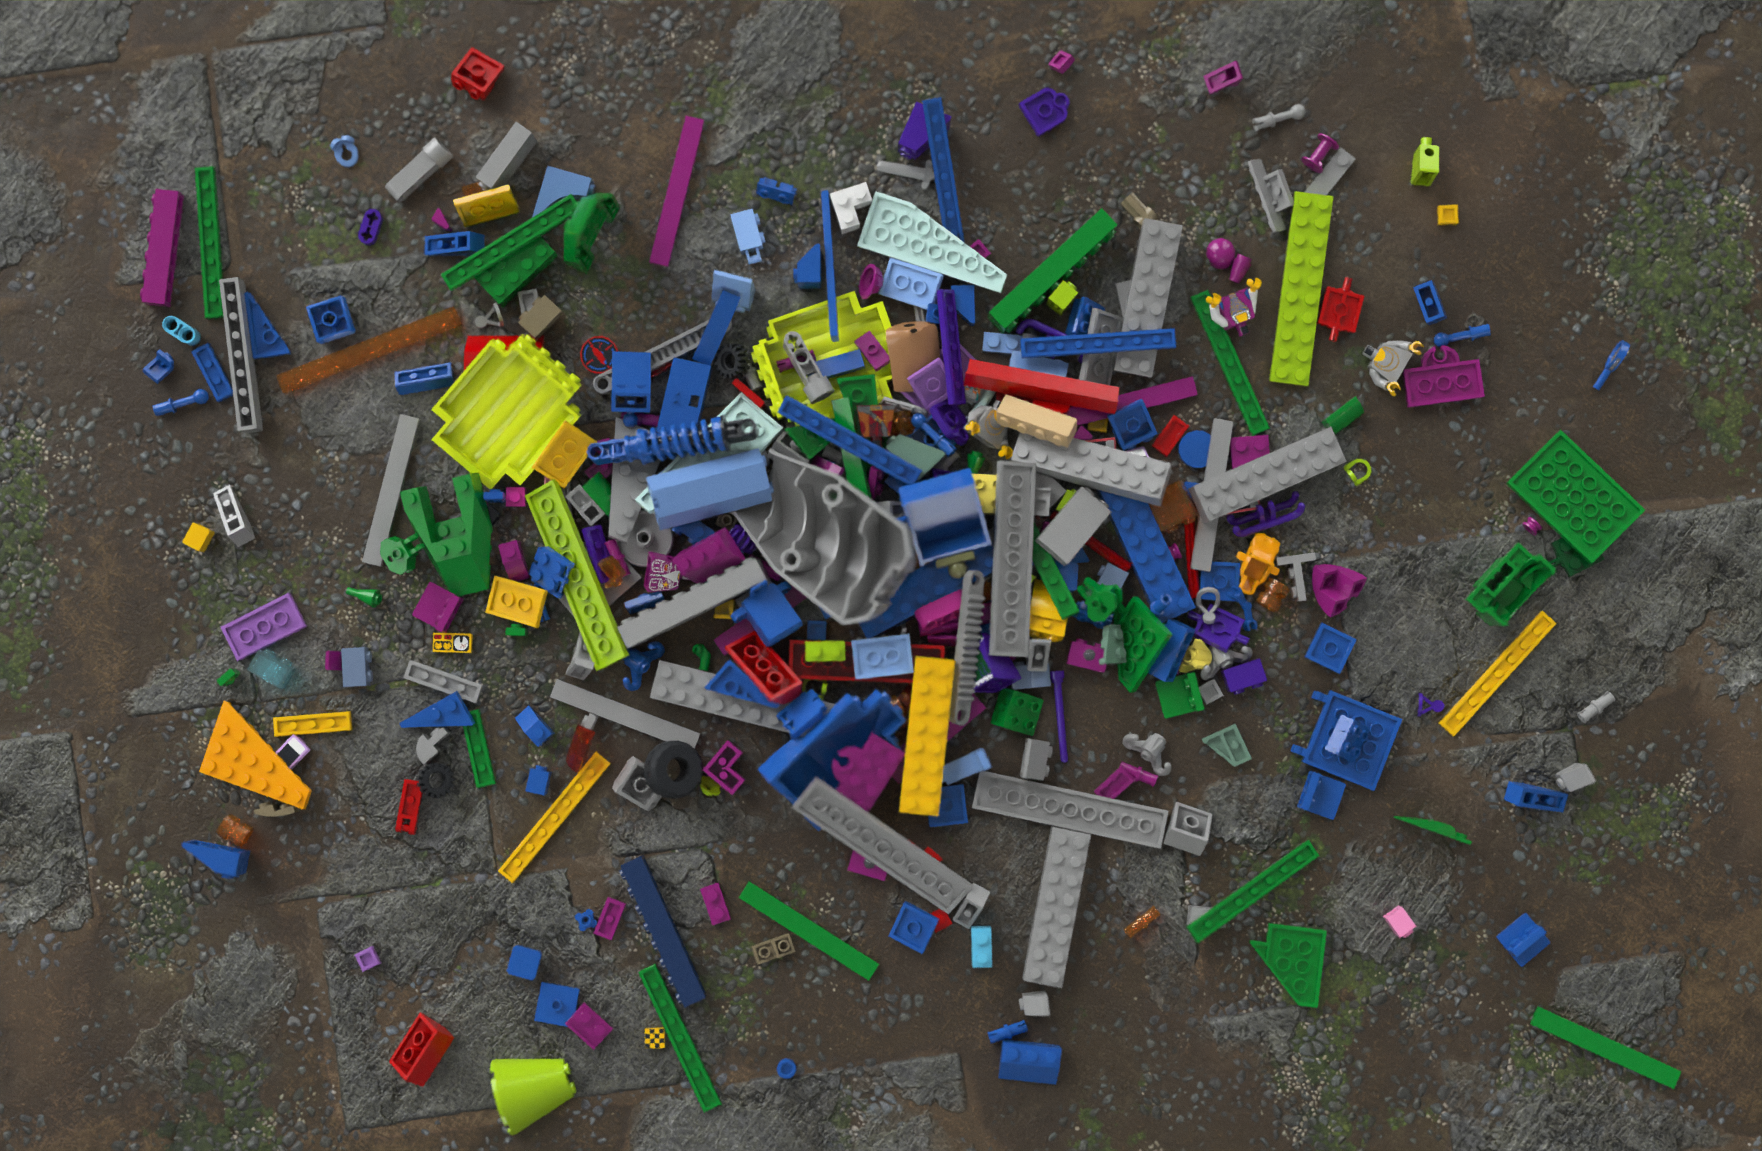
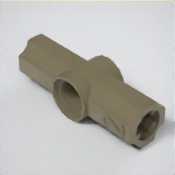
[1120,193,1159,230]

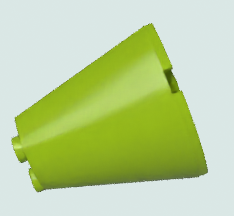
[490,1059,576,1135]

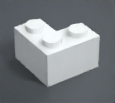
[830,182,872,234]

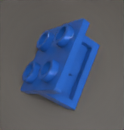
[1065,297,1105,335]
[1325,714,1369,763]
[1496,913,1550,967]

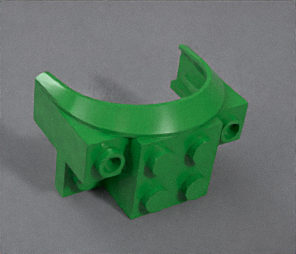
[1465,542,1556,626]

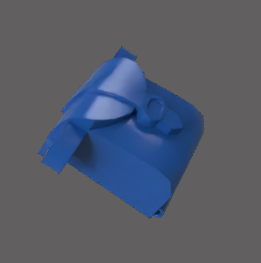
[730,580,803,647]

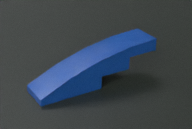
[692,290,741,365]

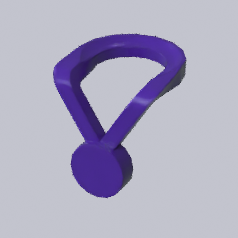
[1417,693,1444,717]

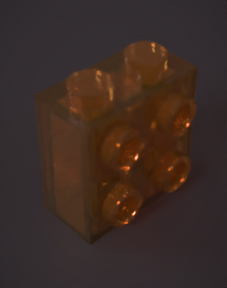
[1148,480,1199,534]

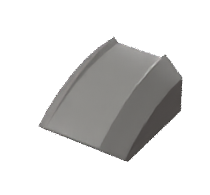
[612,756,662,811]

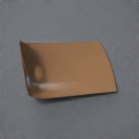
[886,321,941,392]

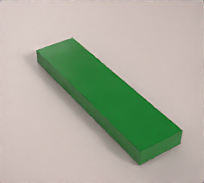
[463,709,496,788]

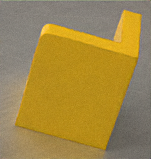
[183,522,215,552]
[714,599,735,619]

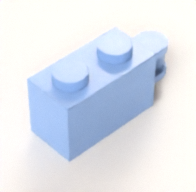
[730,209,765,264]

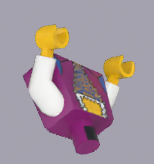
[1206,278,1262,337]

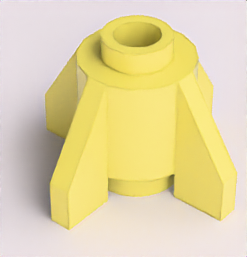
[1179,639,1212,673]

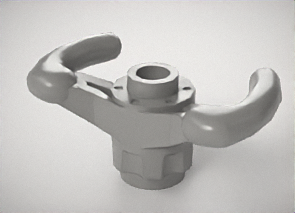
[1200,646,1253,681]
[1123,733,1171,776]

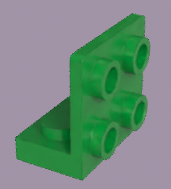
[1155,672,1205,719]
[990,688,1044,736]

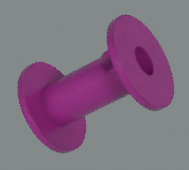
[1301,133,1339,173]

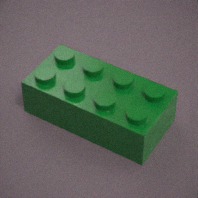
[475,237,558,308]

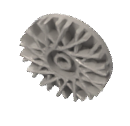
[616,510,674,567]

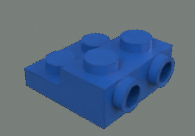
[1107,399,1158,451]

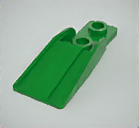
[1393,816,1472,845]

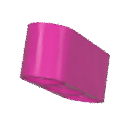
[915,590,962,631]

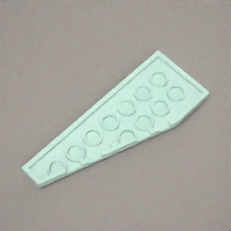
[857,191,1008,293]
[635,393,783,514]

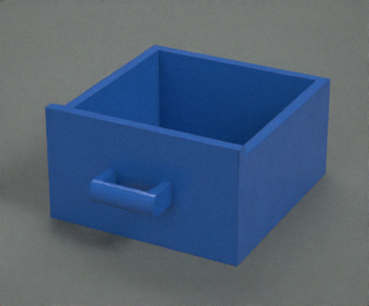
[896,468,991,566]

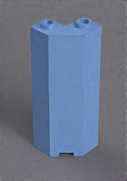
[646,448,774,530]

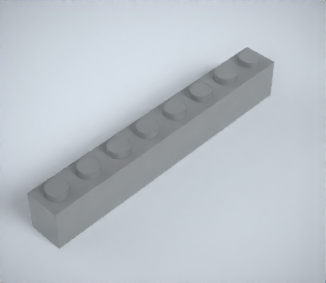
[219,277,263,434]

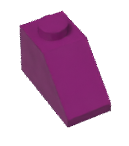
[498,540,530,582]

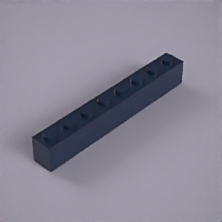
[619,855,707,1008]

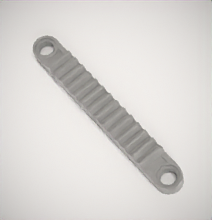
[593,320,732,394]
[949,570,985,725]

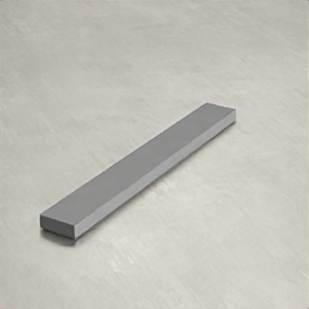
[362,414,420,567]
[1190,418,1233,572]
[550,679,700,748]

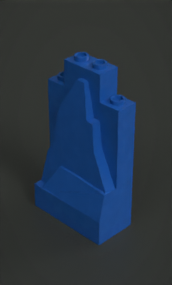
[758,690,906,831]

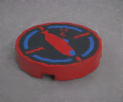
[580,336,618,374]

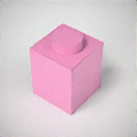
[1383,905,1416,938]

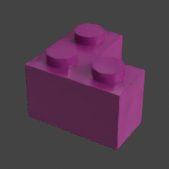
[703,740,746,795]

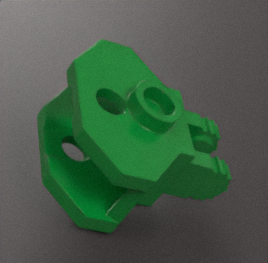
[380,533,425,575]
[1077,577,1123,622]

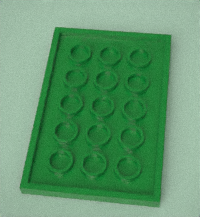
[1506,430,1645,564]

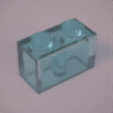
[247,648,296,689]

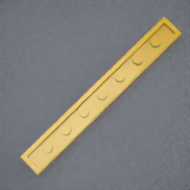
[1438,611,1557,737]
[498,751,611,883]

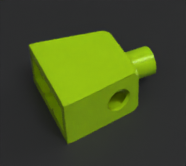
[1411,137,1439,186]

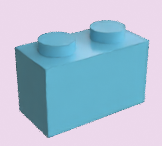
[971,926,992,968]

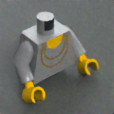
[1362,341,1424,396]
[963,400,1013,459]

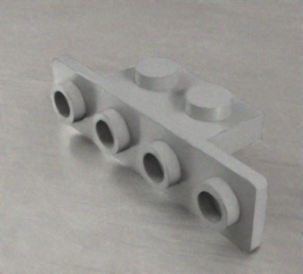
[1248,159,1294,233]

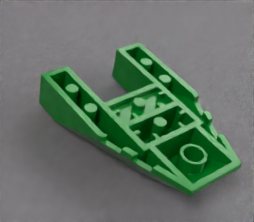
[563,193,620,274]
[400,473,493,596]

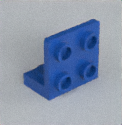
[1297,771,1346,820]

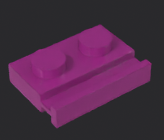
[565,1002,613,1050]

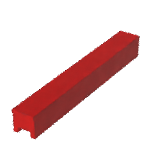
[964,359,1120,414]

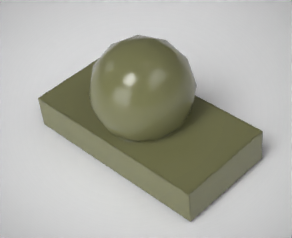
[935,551,975,579]

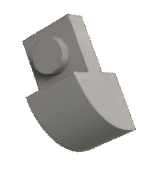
[565,484,605,526]
[416,727,451,764]

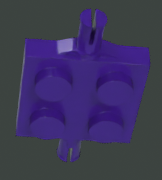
[1187,604,1250,653]

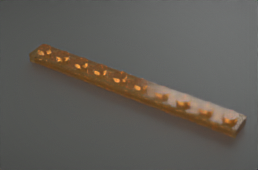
[276,306,462,394]

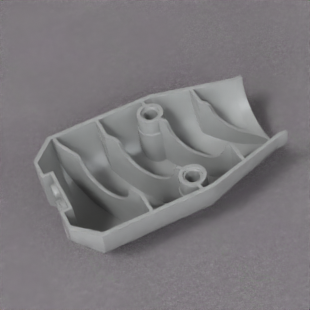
[730,448,915,625]

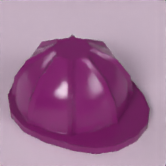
[859,264,884,300]

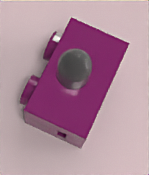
[1066,638,1107,673]
[848,850,887,881]

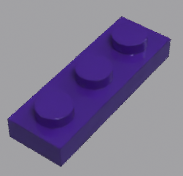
[581,525,616,584]

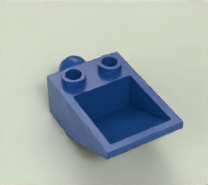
[611,351,651,428]

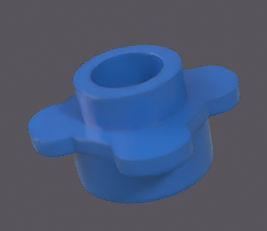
[575,909,597,931]

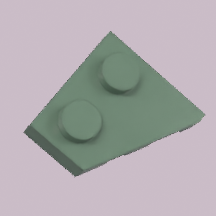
[1099,625,1126,665]
[1202,723,1252,767]

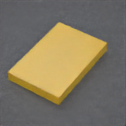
[453,184,520,227]
[532,420,597,489]
[485,576,548,628]

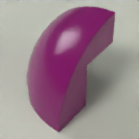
[1312,564,1367,617]

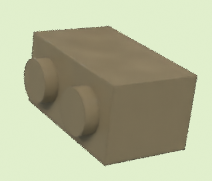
[518,295,563,341]

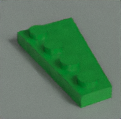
[836,374,883,448]

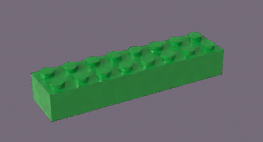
[987,208,1117,334]

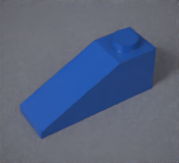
[425,231,485,256]
[1504,781,1568,812]

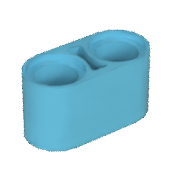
[162,316,201,346]

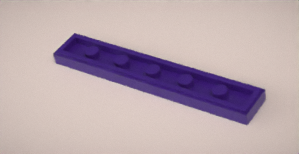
[936,289,966,405]

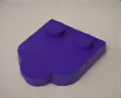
[1018,88,1069,137]
[929,399,969,446]

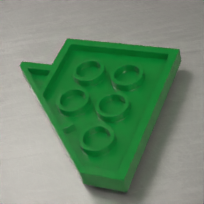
[1113,596,1173,693]
[1249,922,1327,1008]

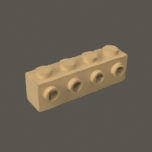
[996,395,1077,448]

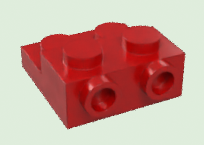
[451,47,504,101]

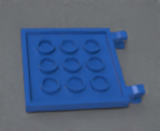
[1290,690,1402,791]

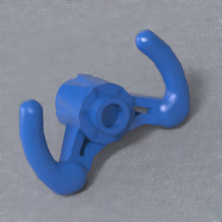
[622,641,665,691]

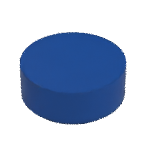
[777,1058,796,1079]

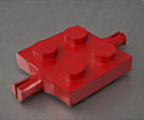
[1317,277,1364,342]

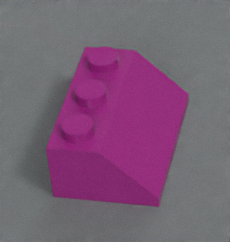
[672,527,746,584]

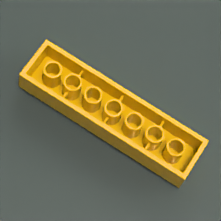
[899,656,955,816]

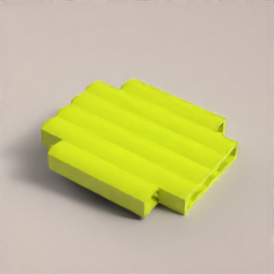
[751,291,892,420]
[431,334,582,489]

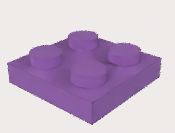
[907,358,948,411]

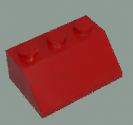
[389,1013,455,1087]

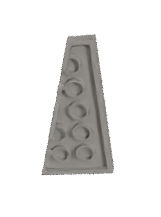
[608,417,660,544]

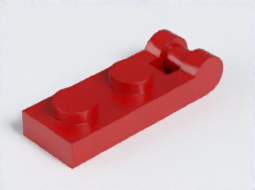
[395,779,423,835]

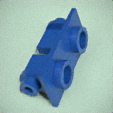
[756,177,797,205]
[1073,600,1114,629]

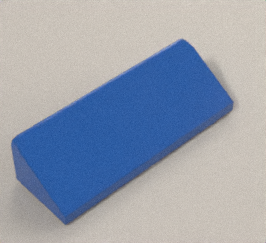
[395,362,455,395]

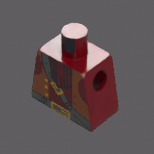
[856,404,894,447]

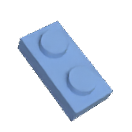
[982,332,1022,355]

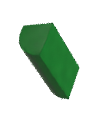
[1321,396,1364,435]
[582,471,612,516]

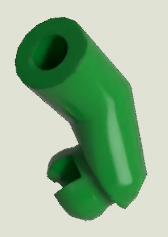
[692,644,711,671]

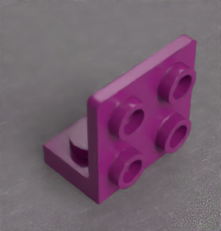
[412,582,464,633]

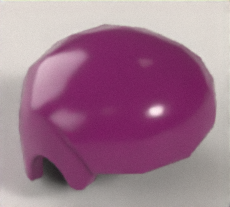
[1206,238,1235,269]

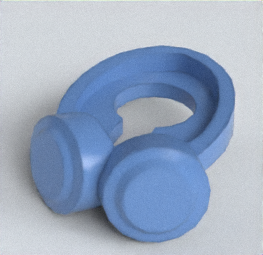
[330,135,359,167]

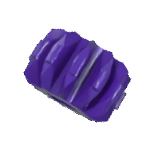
[729,524,757,554]

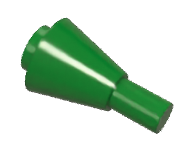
[967,451,986,474]
[346,587,382,608]

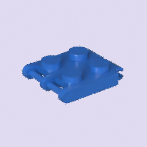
[528,546,575,599]
[776,689,828,739]

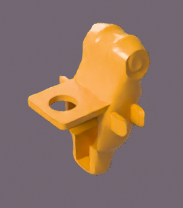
[1236,532,1281,595]

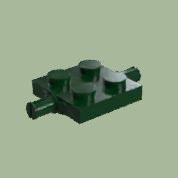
[1549,538,1604,577]

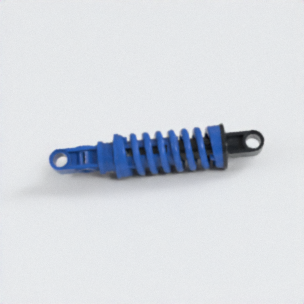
[587,415,759,465]

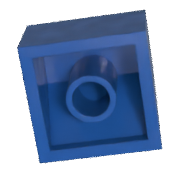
[793,244,821,289]

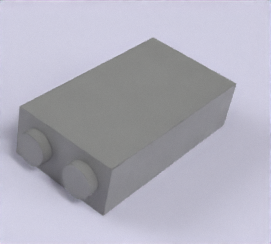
[476,122,537,191]
[1035,487,1111,566]

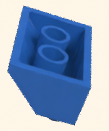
[998,1039,1061,1085]

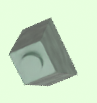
[885,434,946,482]

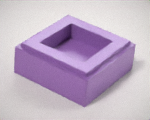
[355,946,381,972]

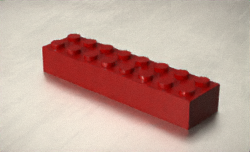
[789,640,945,683]

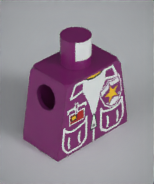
[644,551,689,592]

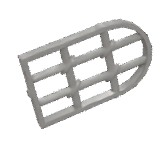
[878,397,928,420]

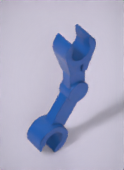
[1227,586,1258,631]

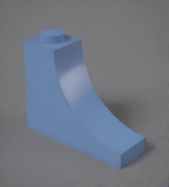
[532,166,595,217]
[942,748,991,785]

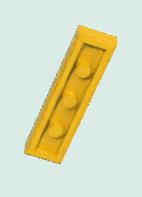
[273,711,352,737]

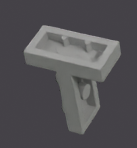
[1274,552,1316,602]
[566,632,595,680]

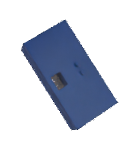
[656,357,713,433]

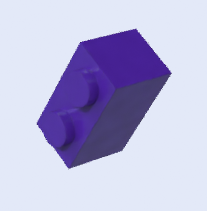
[1221,658,1267,695]

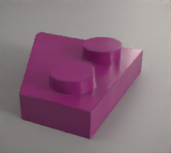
[1230,435,1270,470]

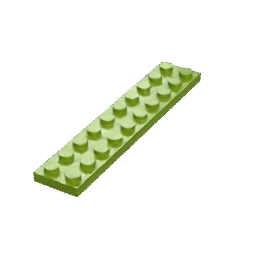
[1269,191,1333,386]
[525,480,629,671]

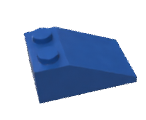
[182,840,250,879]

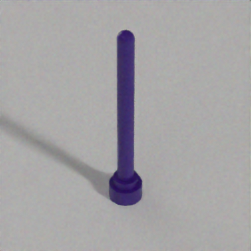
[1050,670,1068,763]

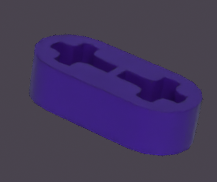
[358,209,383,245]

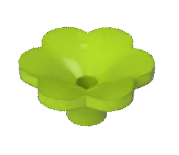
[700,776,721,796]

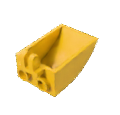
[1029,579,1072,646]

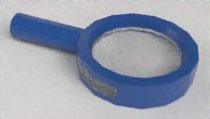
[1593,340,1630,390]

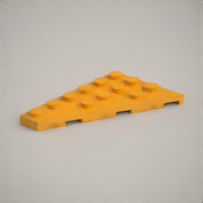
[199,701,312,809]

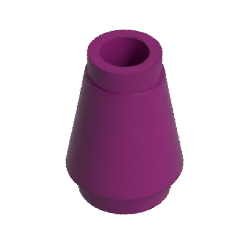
[1229,254,1252,284]

